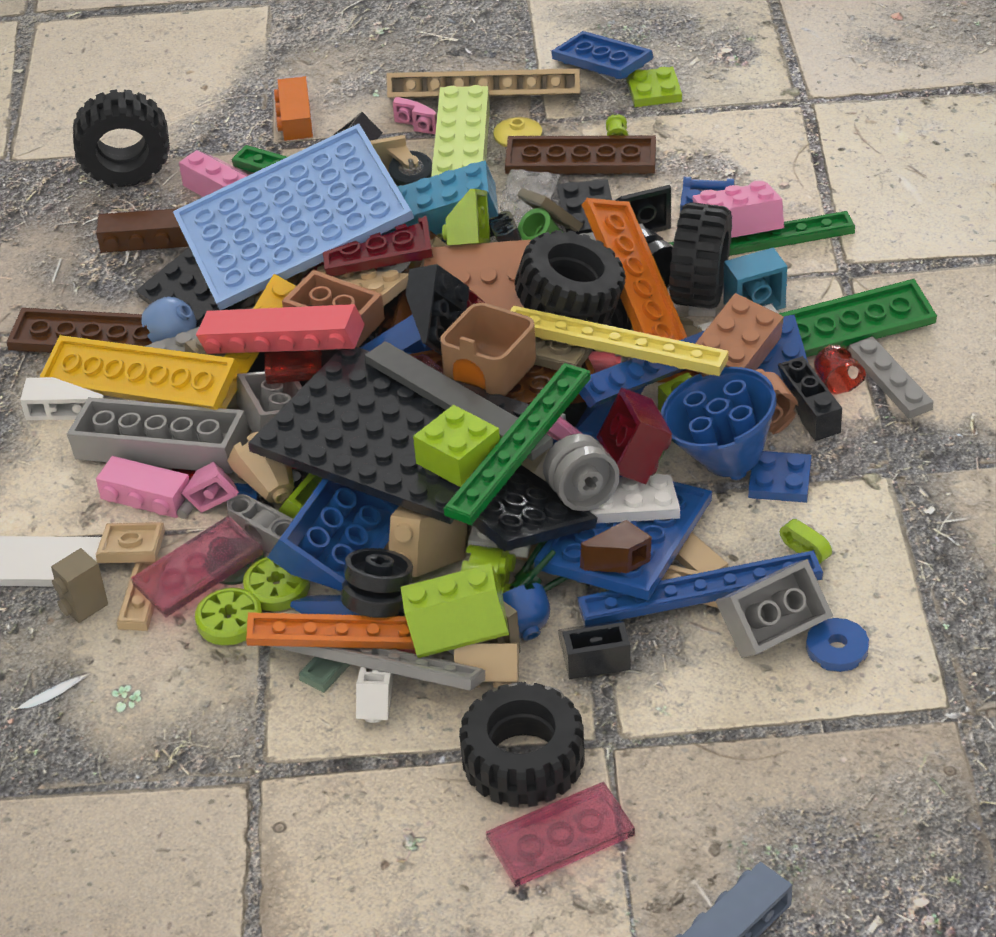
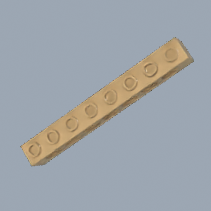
[387,69,581,99]

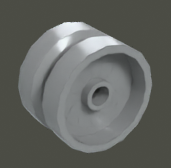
[543,433,619,511]

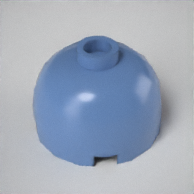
[142,297,197,342]

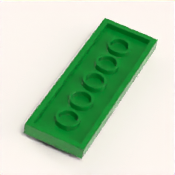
[779,279,937,357]

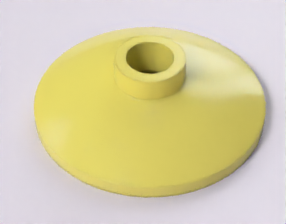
[493,117,542,147]

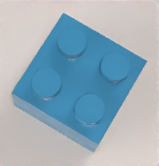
[723,247,787,310]

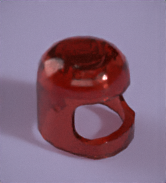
[814,344,866,395]

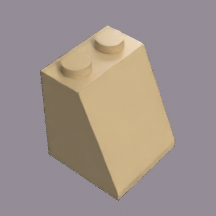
[389,506,468,577]

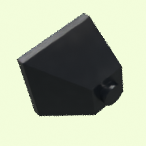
[616,185,671,232]

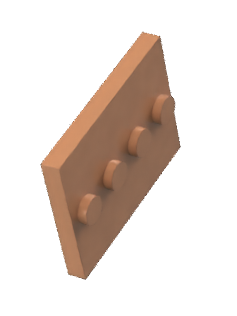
[424,240,531,311]

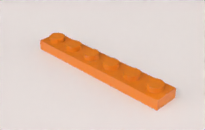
[246,612,415,649]

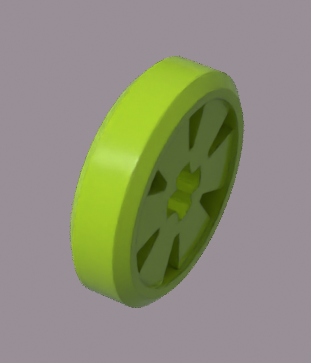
[243,557,310,611]
[195,588,263,645]

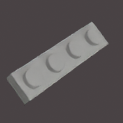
[849,336,934,419]

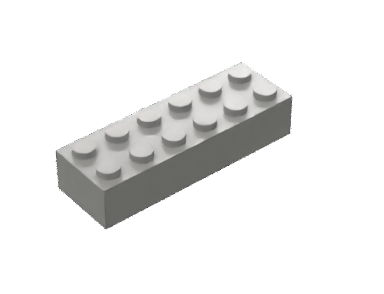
[67,397,250,474]

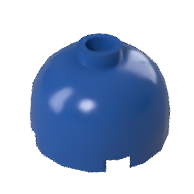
[502,583,550,641]

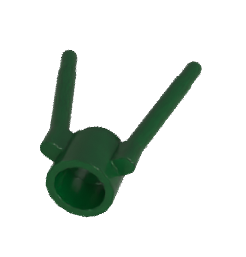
[511,540,568,592]

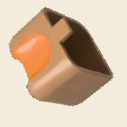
[440,303,536,396]

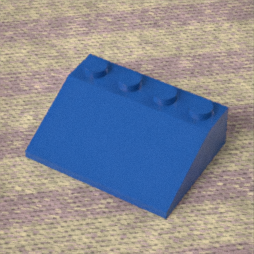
[267,478,399,591]

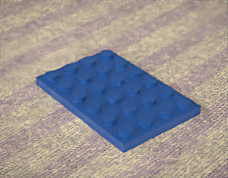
[534,475,712,600]

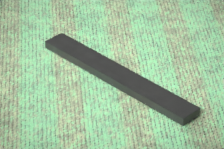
[365,341,553,461]

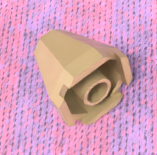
[227,432,294,503]

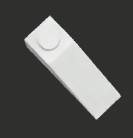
[20,377,104,420]
[356,667,394,723]

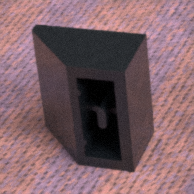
[558,620,631,680]

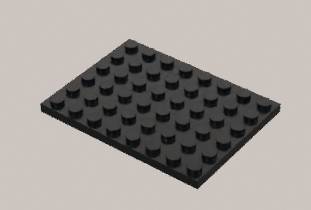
[248,347,530,524]

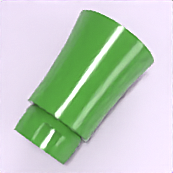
[518,208,563,240]

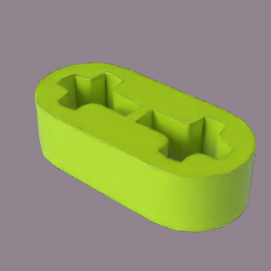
[779,519,832,564]

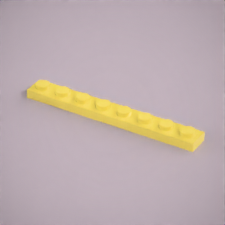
[510,306,729,376]

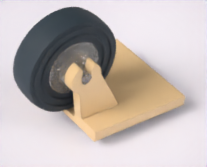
[370,135,433,186]

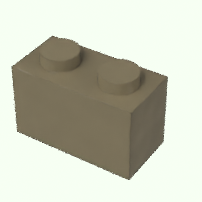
[51,548,108,623]

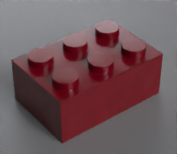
[597,387,672,485]

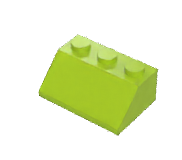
[401,563,509,658]

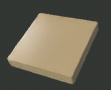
[96,522,165,563]

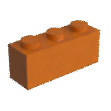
[274,76,313,141]

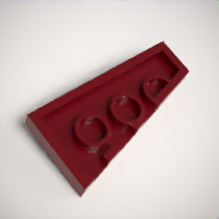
[323,216,433,276]

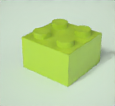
[413,405,500,487]

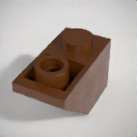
[580,520,652,573]

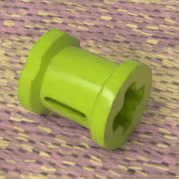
[606,114,628,136]

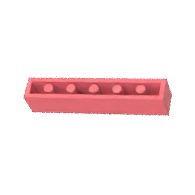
[196,304,365,354]

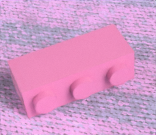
[96,456,190,518]

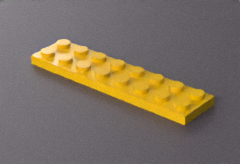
[39,335,240,410]

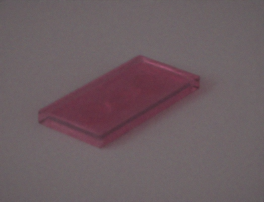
[131,515,264,618]
[486,781,635,887]

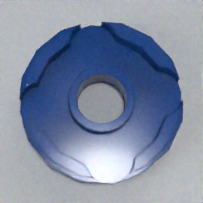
[806,618,869,672]

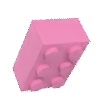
[693,181,784,238]

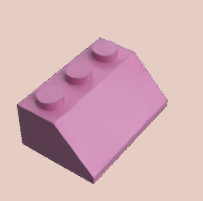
[179,150,249,197]

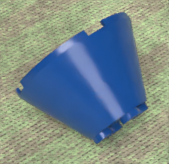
[661,367,777,480]

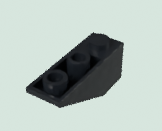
[778,356,842,441]

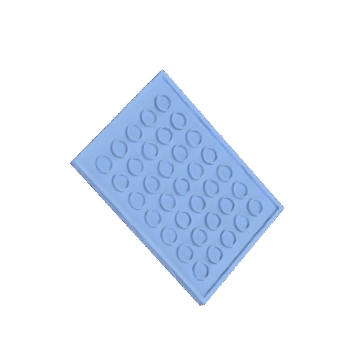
[173,124,414,310]

